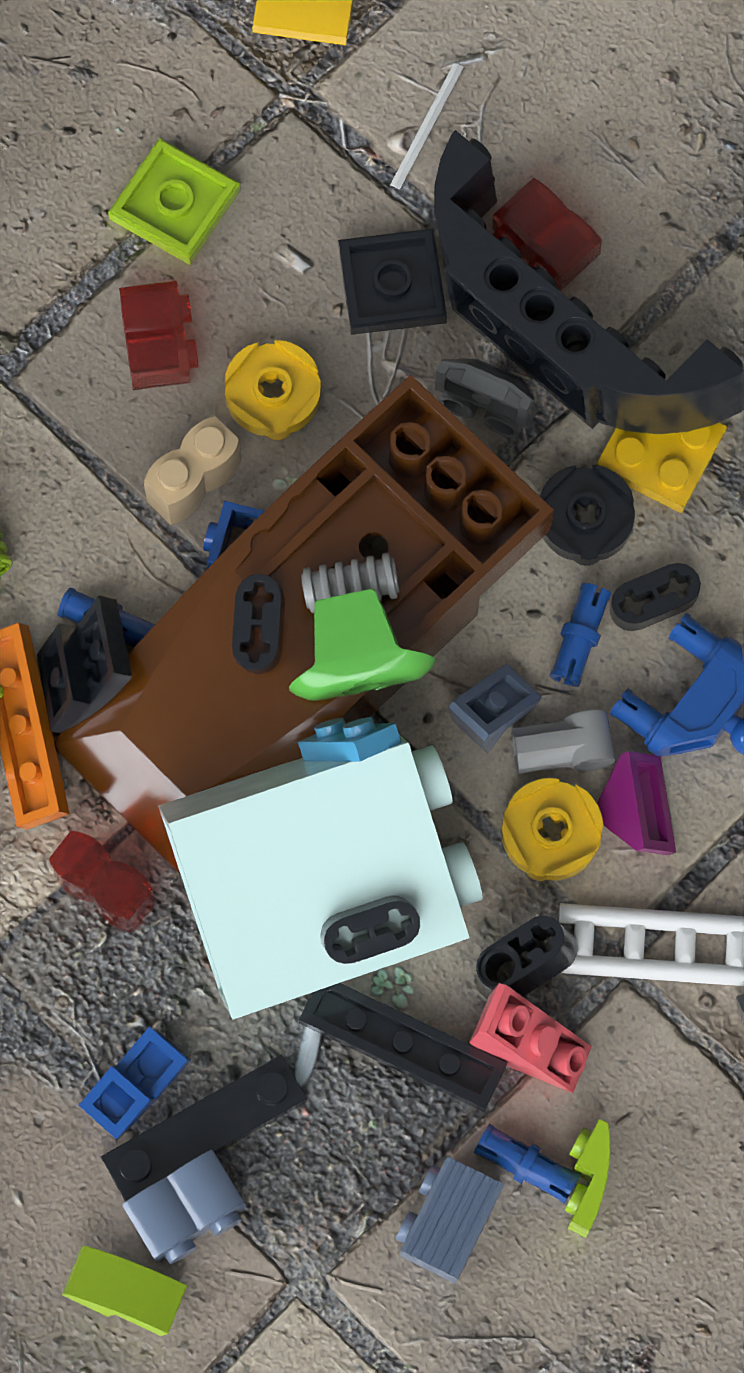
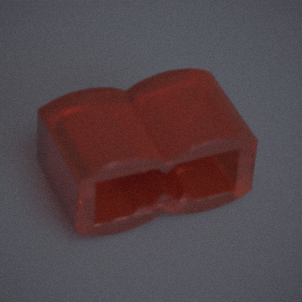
[492,177,602,291]
[119,281,199,390]
[49,831,155,932]

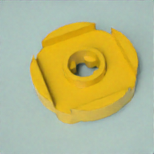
[224,340,321,440]
[501,778,603,881]

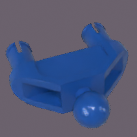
[610,613,744,756]

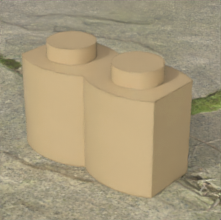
[144,416,241,525]

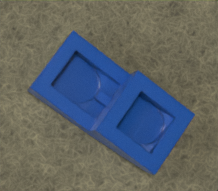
[78,1026,191,1140]

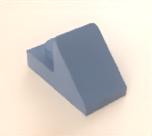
[448,663,542,753]

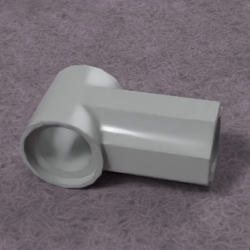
[511,710,616,774]

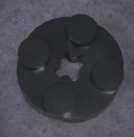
[540,465,635,566]

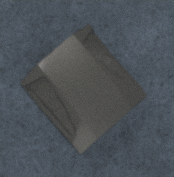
[435,358,538,438]

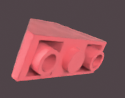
[470,983,592,1093]

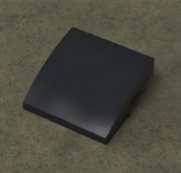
[37,596,132,733]

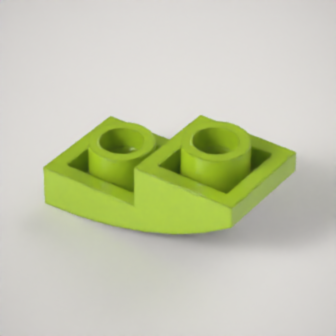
[565,1119,610,1238]
[62,1245,187,1336]

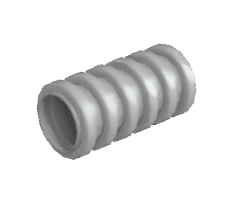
[301,553,400,613]

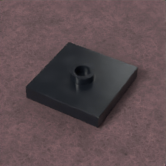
[338,228,447,335]

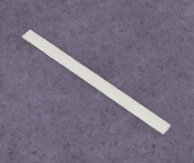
[390,63,464,189]

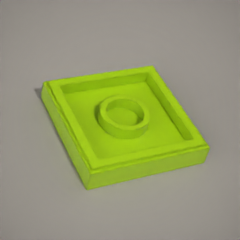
[108,138,241,265]

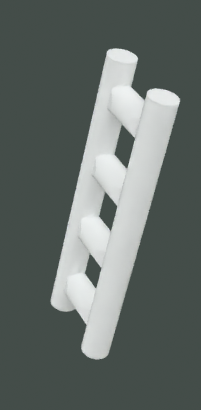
[559,903,744,986]

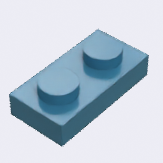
[298,717,401,762]

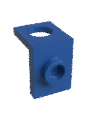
[203,501,264,569]

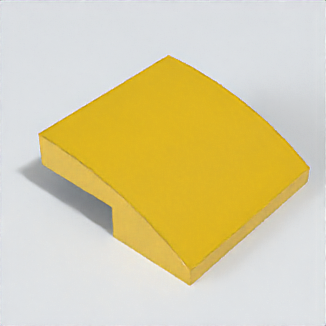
[252,0,353,45]

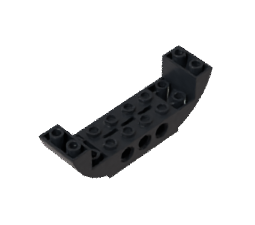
[434,130,744,434]

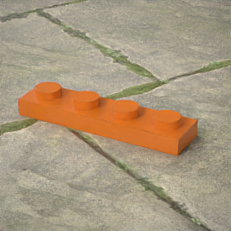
[0,622,70,830]

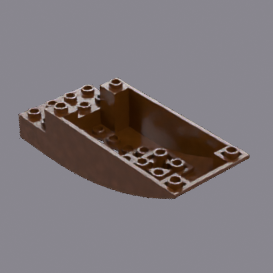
[54,375,554,875]

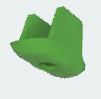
[289,589,437,701]

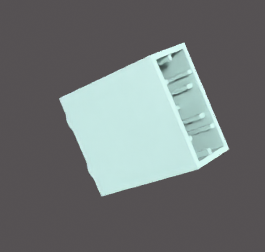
[158,734,483,1020]

